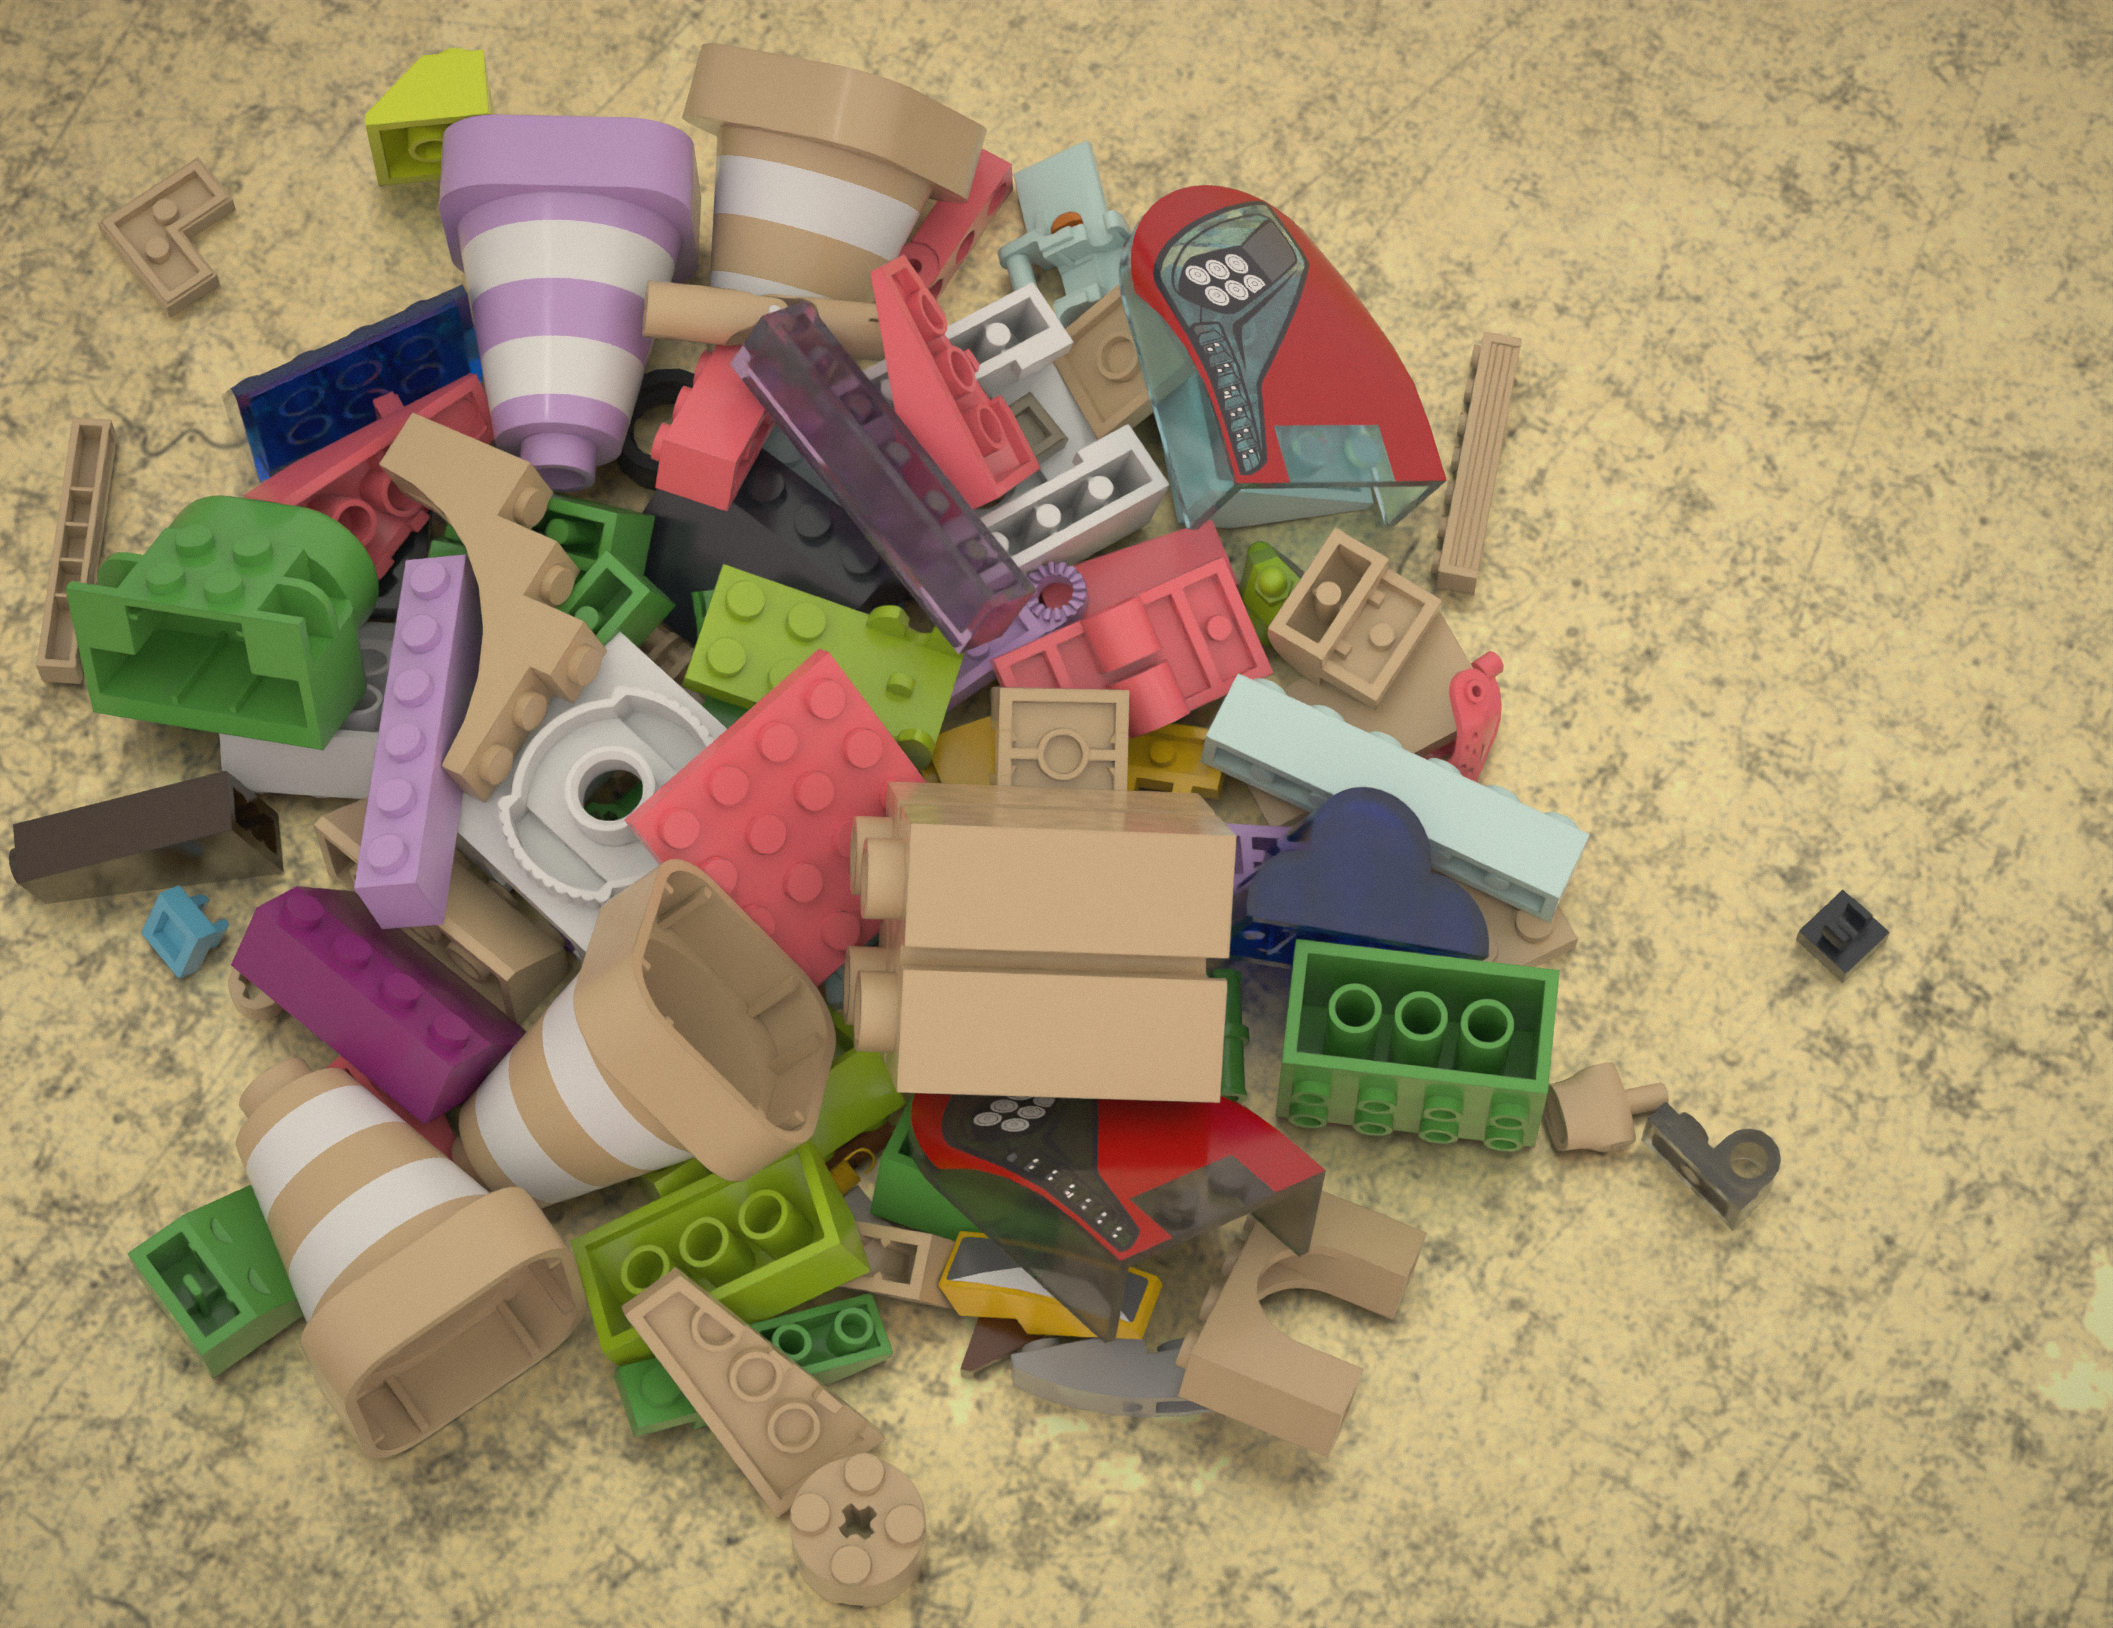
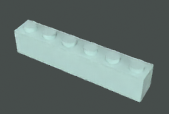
[1200,673,1590,923]

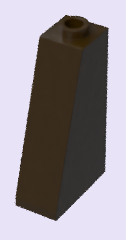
[9,771,284,904]

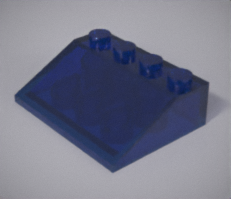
[221,284,483,482]

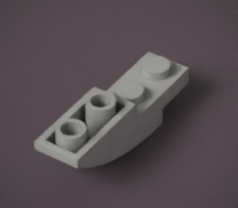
[1011,1337,1216,1417]

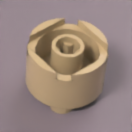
[790,1453,927,1607]

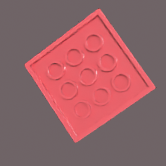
[624,648,927,987]

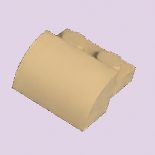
[1267,527,1442,710]

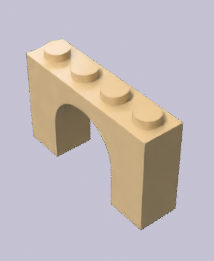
[1175,1182,1427,1458]

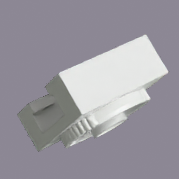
[808,282,1169,627]
[455,632,727,964]

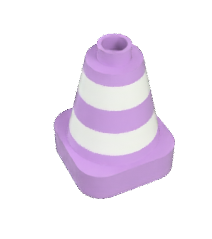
[439,114,701,492]

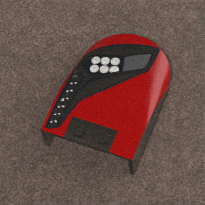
[908,1093,1326,1344]

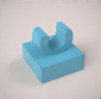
[141,885,229,979]

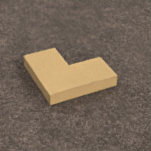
[97,157,235,318]

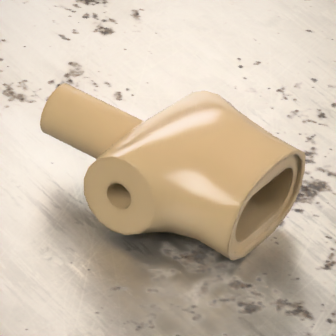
[1543,1062,1669,1152]

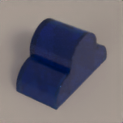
[1227,787,1489,969]

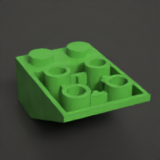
[127,1185,304,1379]

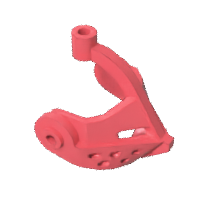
[1422,651,1504,783]

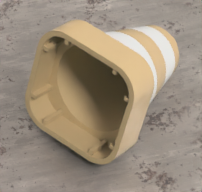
[682,43,987,418]
[452,859,836,1209]
[236,1058,588,1459]

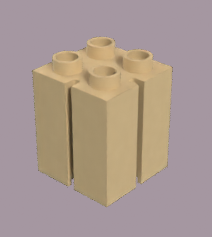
[843,781,1237,1103]

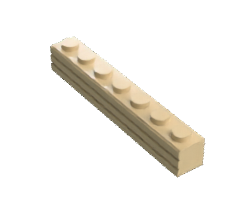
[1430,332,1522,595]
[36,417,117,684]

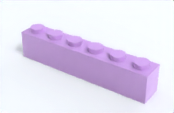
[354,554,483,929]

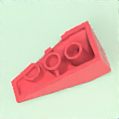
[870,254,1041,528]
[243,373,494,580]

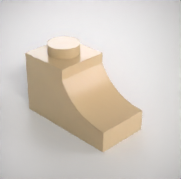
[838,1221,956,1310]

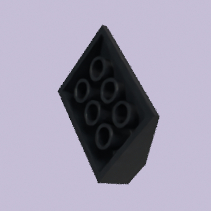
[642,448,912,648]

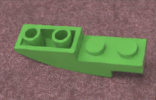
[614,1293,893,1437]

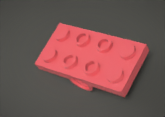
[989,557,1273,739]

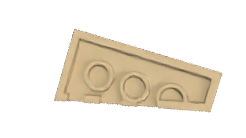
[621,1267,886,1518]

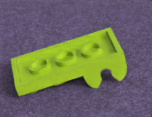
[682,564,967,771]

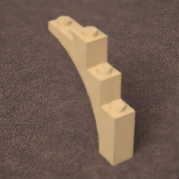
[379,412,607,803]

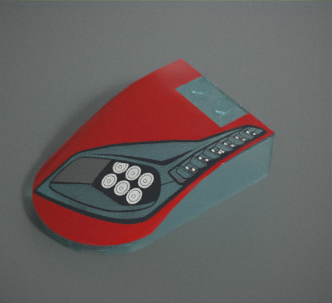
[1119,185,1447,530]

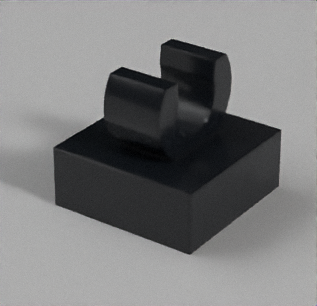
[1796,890,1890,983]

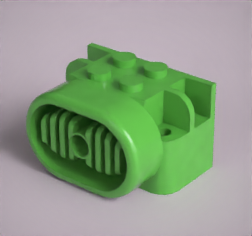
[65,495,379,750]

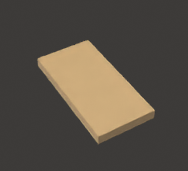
[1244,611,1498,827]

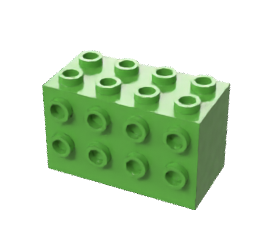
[1275,939,1560,1151]

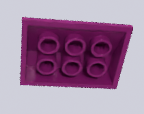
[231,886,527,1125]

